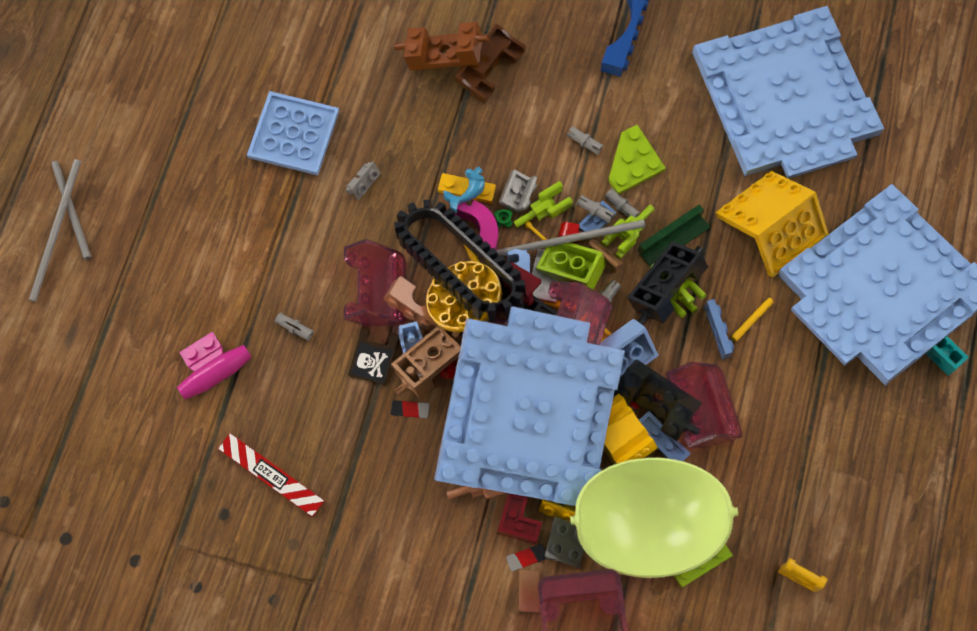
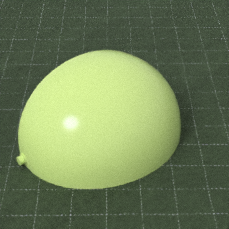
[571,458,738,578]

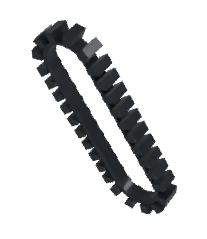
[394,200,526,322]

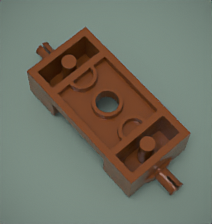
[394,22,490,71]

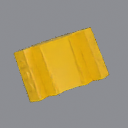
[603,394,657,464]

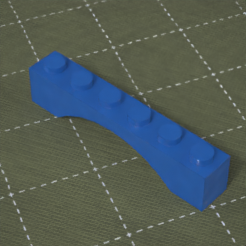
[600,0,649,77]

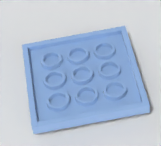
[247,91,340,175]

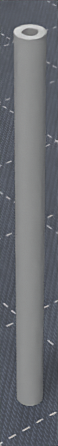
[51,161,92,260]

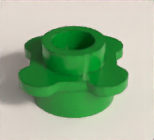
[494,210,513,228]

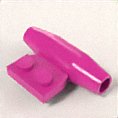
[177,332,252,400]

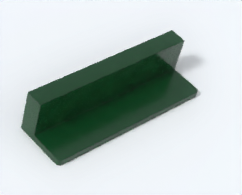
[637,204,710,267]

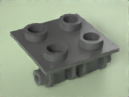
[545,517,584,568]

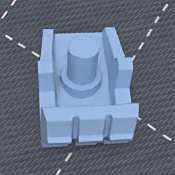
[507,249,530,273]
[398,322,423,354]

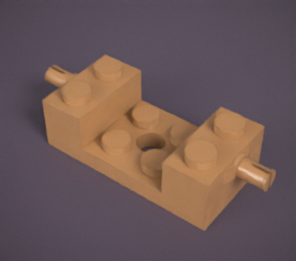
[391,326,463,399]

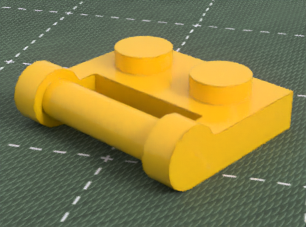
[778,558,828,593]

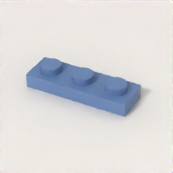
[704,299,734,360]
[639,411,691,461]

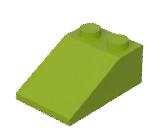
[536,238,606,295]

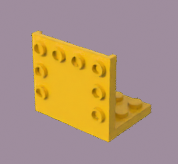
[715,171,829,278]

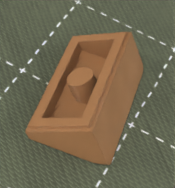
[587,240,623,273]
[518,570,539,613]

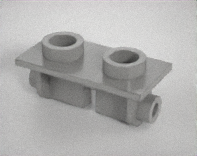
[346,161,381,200]

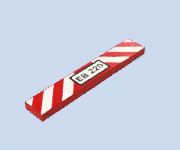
[218,433,325,518]

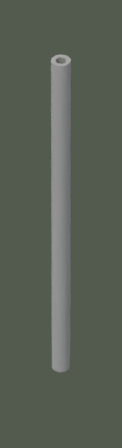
[29,159,81,302]
[496,220,646,256]

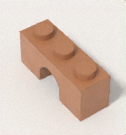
[383,276,438,331]

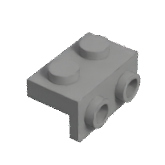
[499,169,537,213]

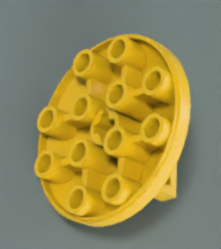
[426,261,502,332]

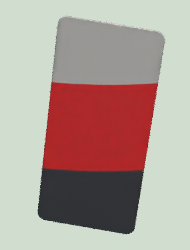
[391,400,429,418]
[506,544,546,571]

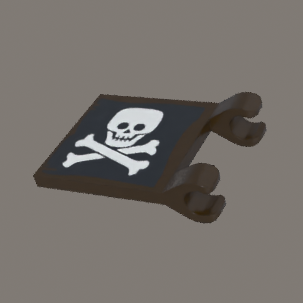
[348,325,399,385]

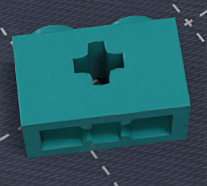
[926,335,969,376]

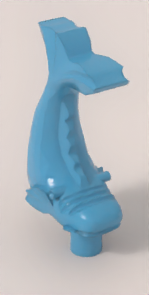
[443,167,485,213]

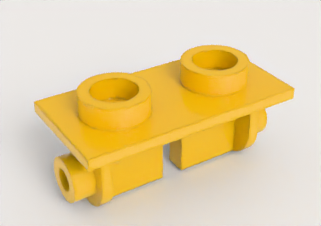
[539,499,576,522]

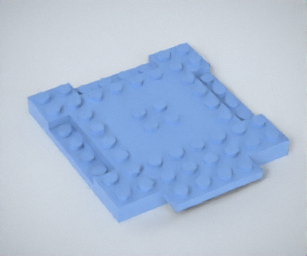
[692,6,884,179]
[778,184,977,386]
[434,307,625,506]

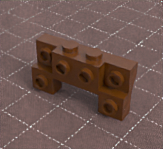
[455,24,526,104]

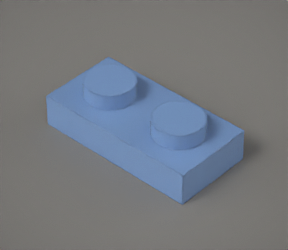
[579,201,617,240]

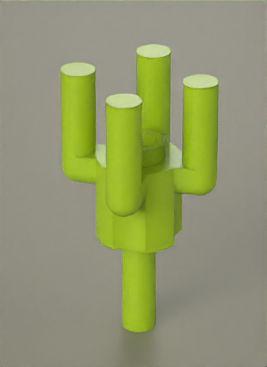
[514,181,573,228]
[601,205,655,259]
[650,264,707,318]

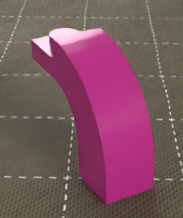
[451,200,498,250]

